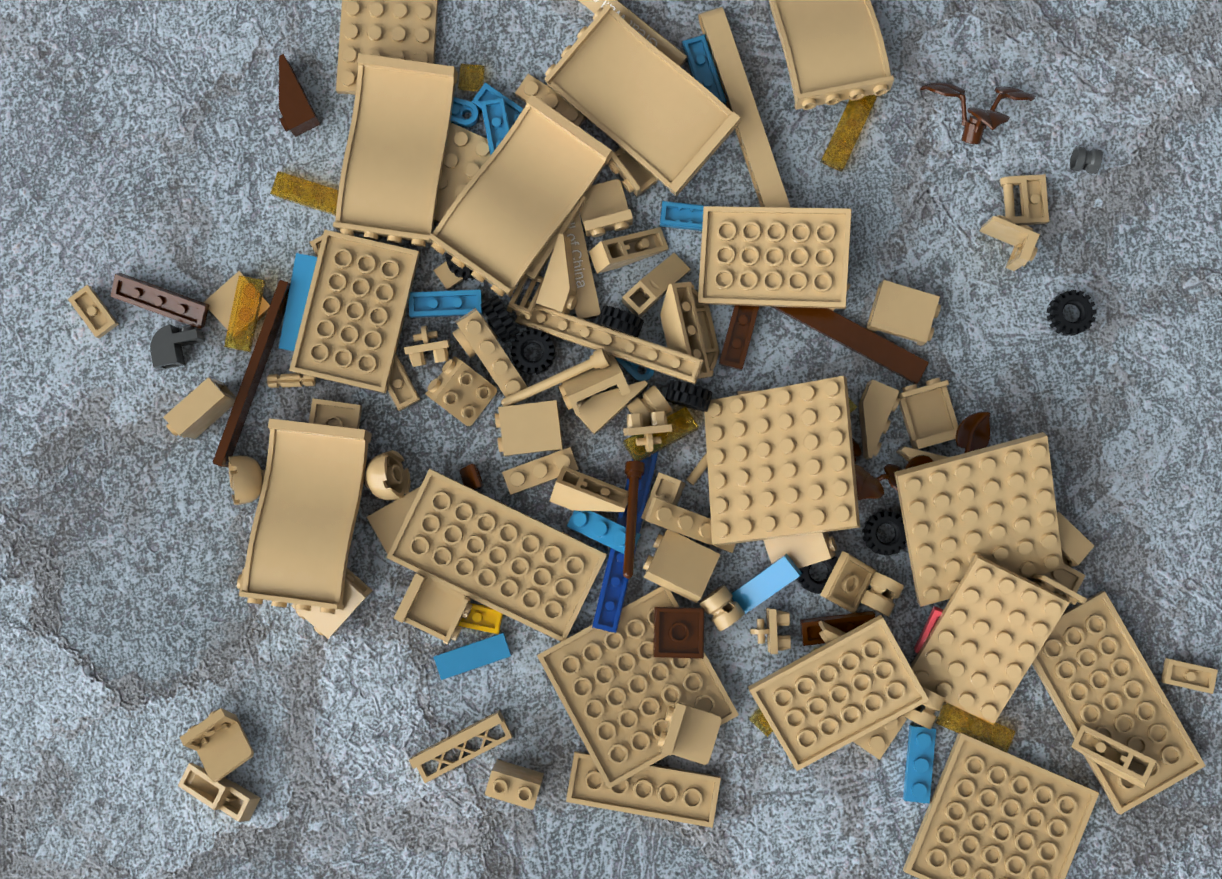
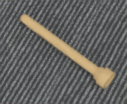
[501,348,611,406]

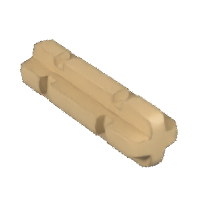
[267,373,316,388]

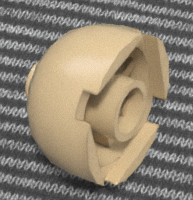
[364,450,411,501]
[228,455,265,505]

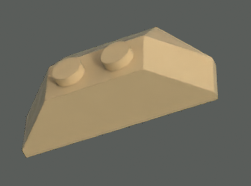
[660,282,720,379]

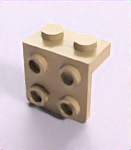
[579,179,633,237]
[980,215,1040,271]
[425,356,497,426]
[1028,563,1087,605]
[657,701,721,765]
[180,708,254,783]

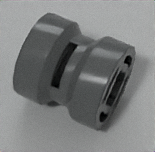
[1070,146,1103,174]

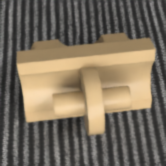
[404,325,451,367]
[623,411,672,452]
[750,608,791,654]

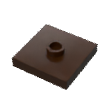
[653,607,704,659]

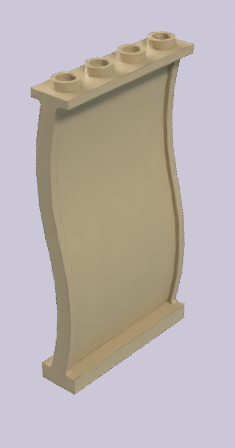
[769,0,894,110]
[544,4,741,197]
[333,53,458,247]
[428,94,612,298]
[239,418,372,614]

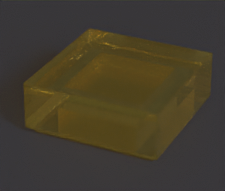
[458,64,485,91]

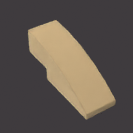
[178,763,261,822]

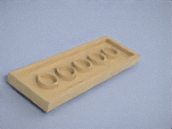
[566,751,721,828]

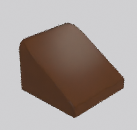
[460,463,484,490]

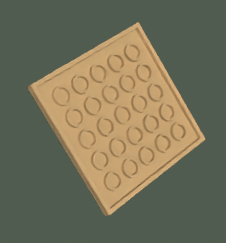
[704,376,860,546]
[894,432,1064,607]
[537,586,739,789]
[903,732,1099,879]

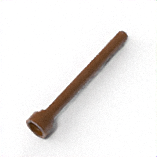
[623,461,645,579]

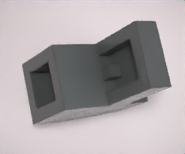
[150,324,205,370]

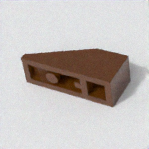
[279,54,321,137]

